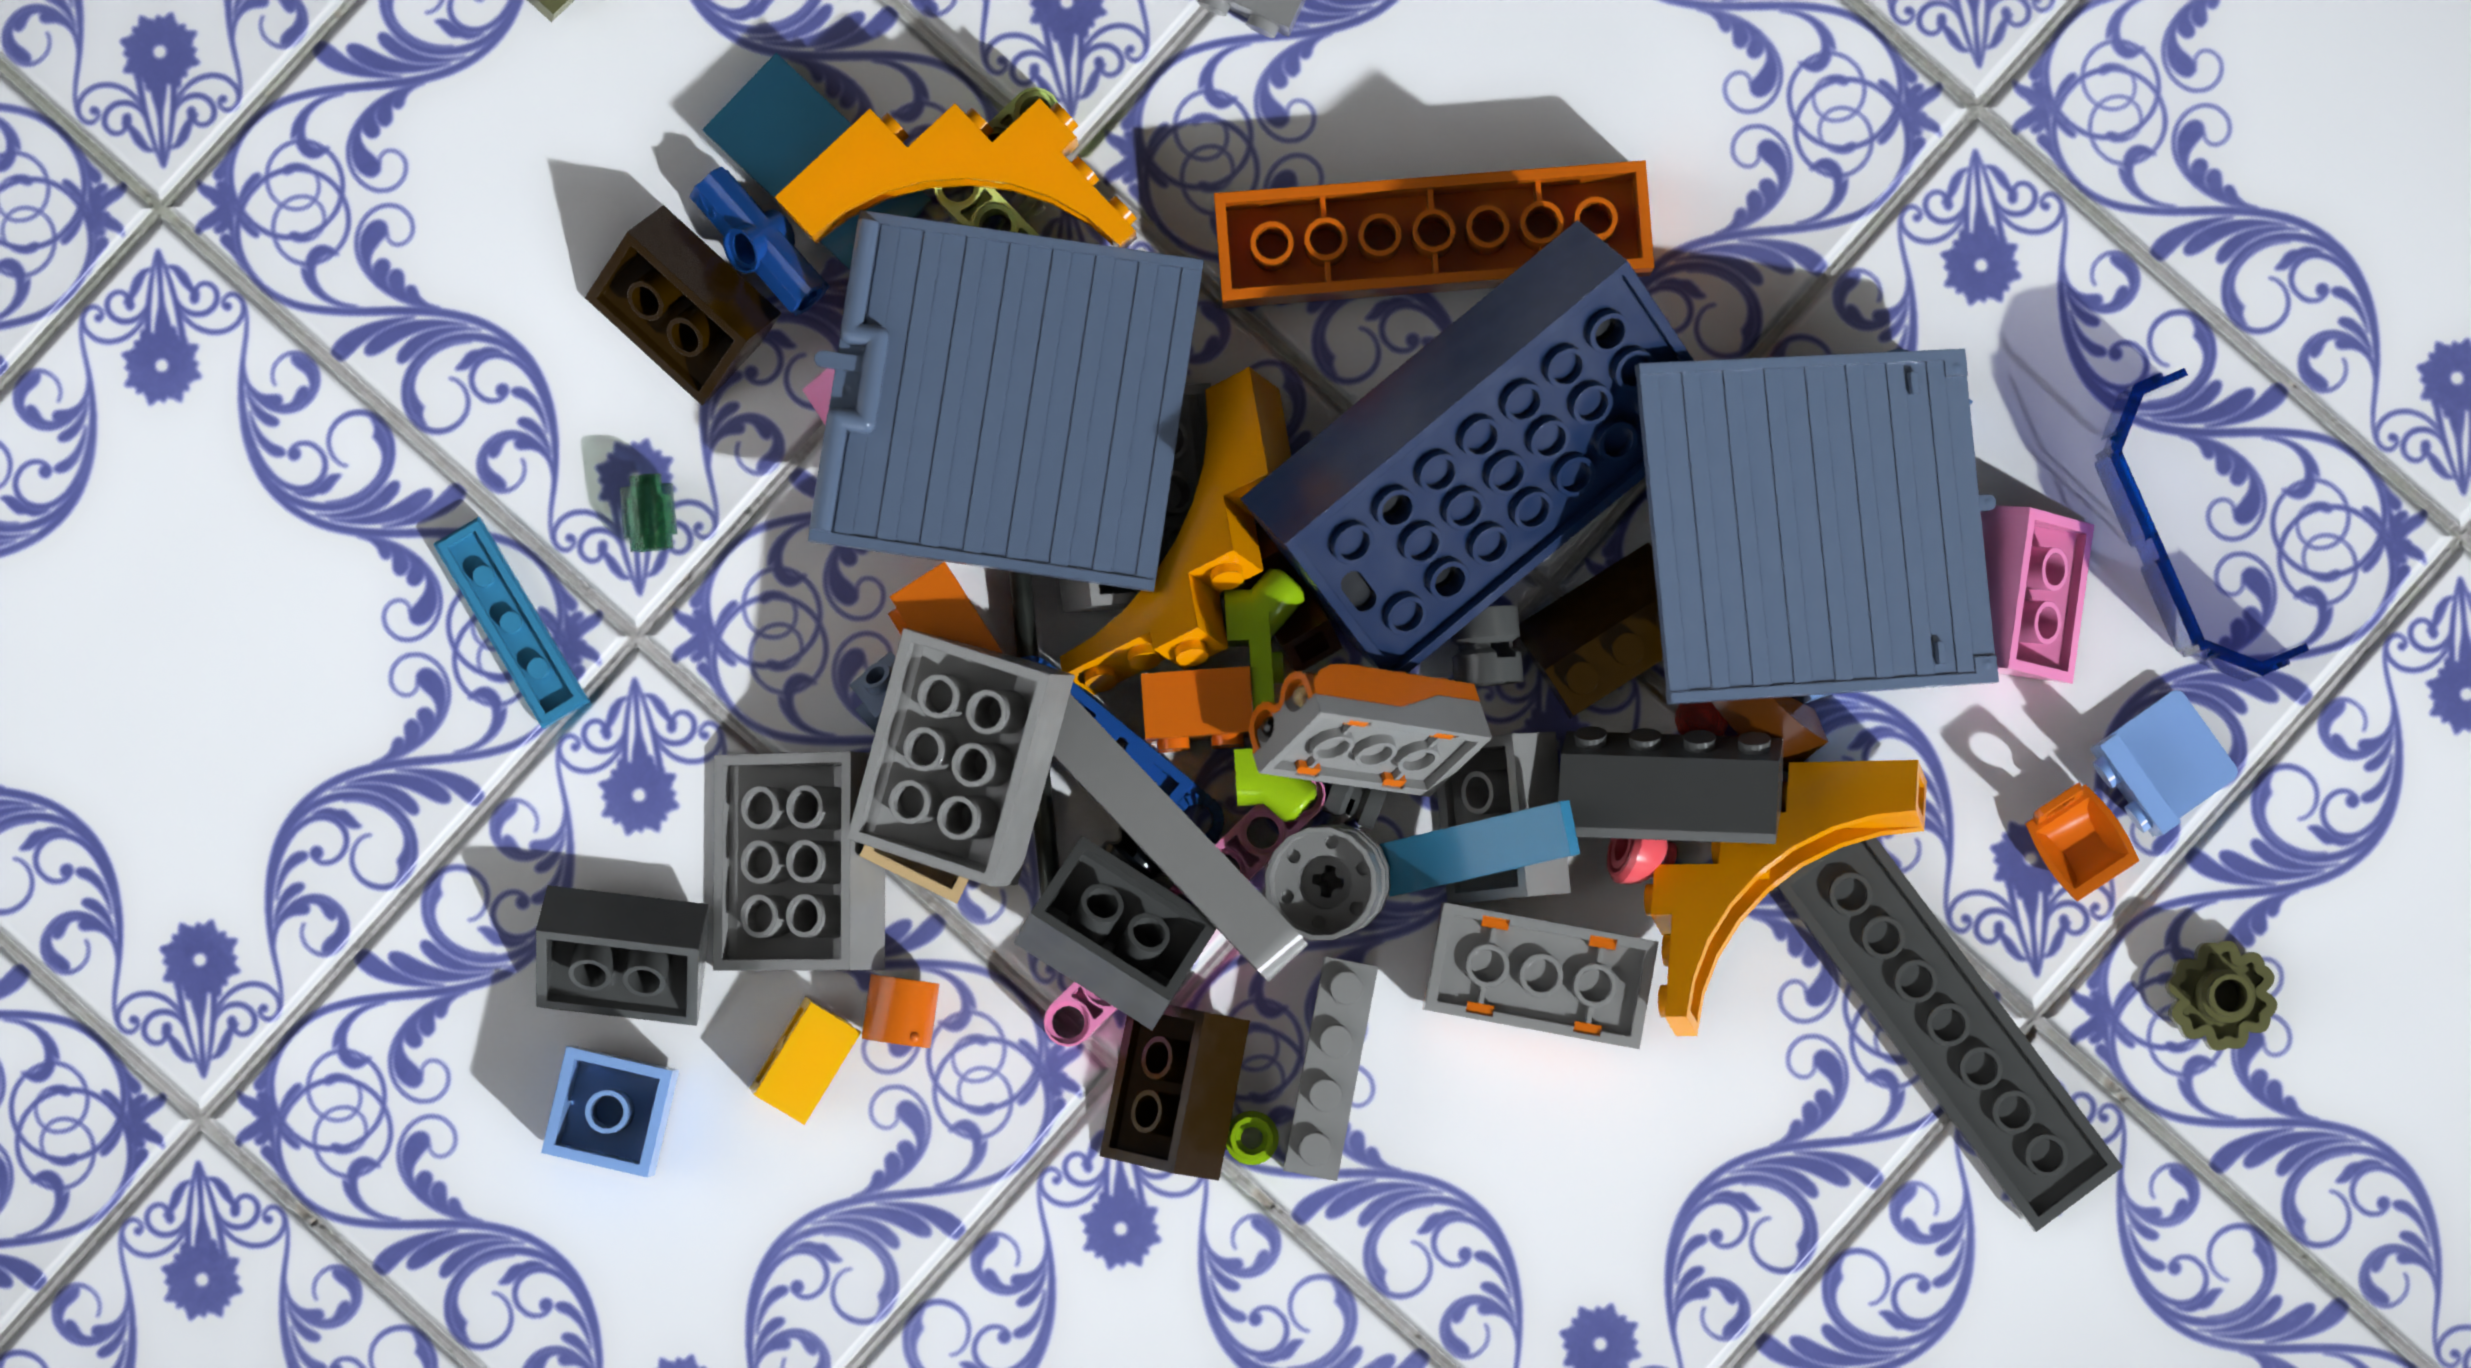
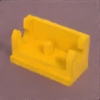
[749,996,861,1125]

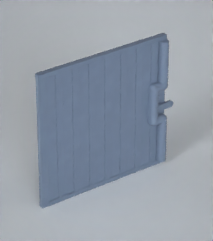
[808,210,1204,592]
[1635,349,1999,705]

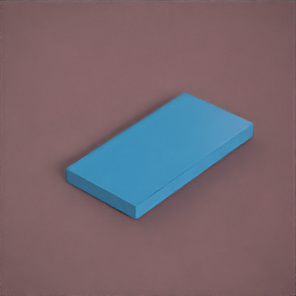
[702,53,932,271]

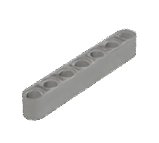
[1053,693,1308,982]

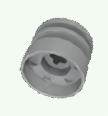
[1265,823,1391,940]

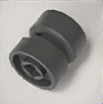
[1450,605,1524,687]

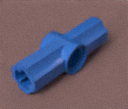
[689,167,829,316]

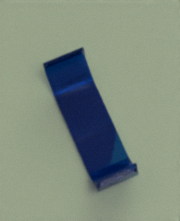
[2095,368,2309,682]

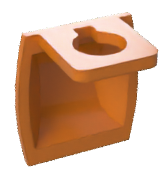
[2025,783,2140,902]

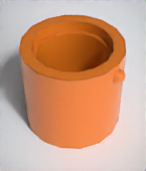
[861,974,940,1048]

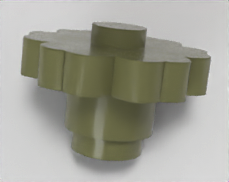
[2165,941,2278,1051]

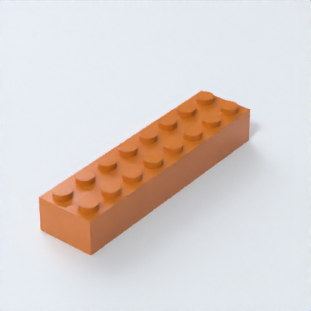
[1214,160,1654,309]

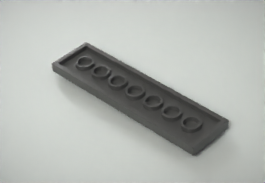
[1776,838,2123,1232]

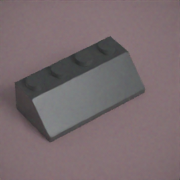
[1558,726,1783,844]

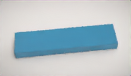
[433,517,591,729]
[1379,800,1580,897]

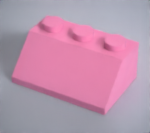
[1981,505,2094,684]

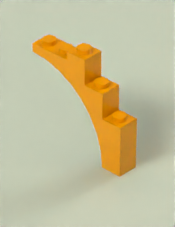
[775,98,1137,248]
[1060,367,1291,695]
[1644,760,1927,1036]

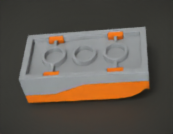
[1249,664,1492,797]
[1422,902,1659,1049]

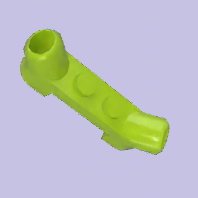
[1224,568,1317,822]

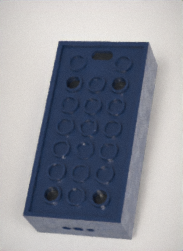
[1240,220,1694,673]

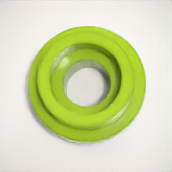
[1226,1111,1279,1165]

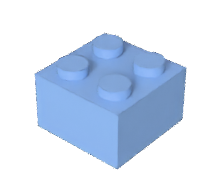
[541,1046,679,1178]

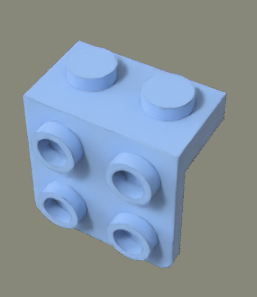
[2090,690,2238,837]

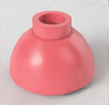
[1607,838,1677,885]

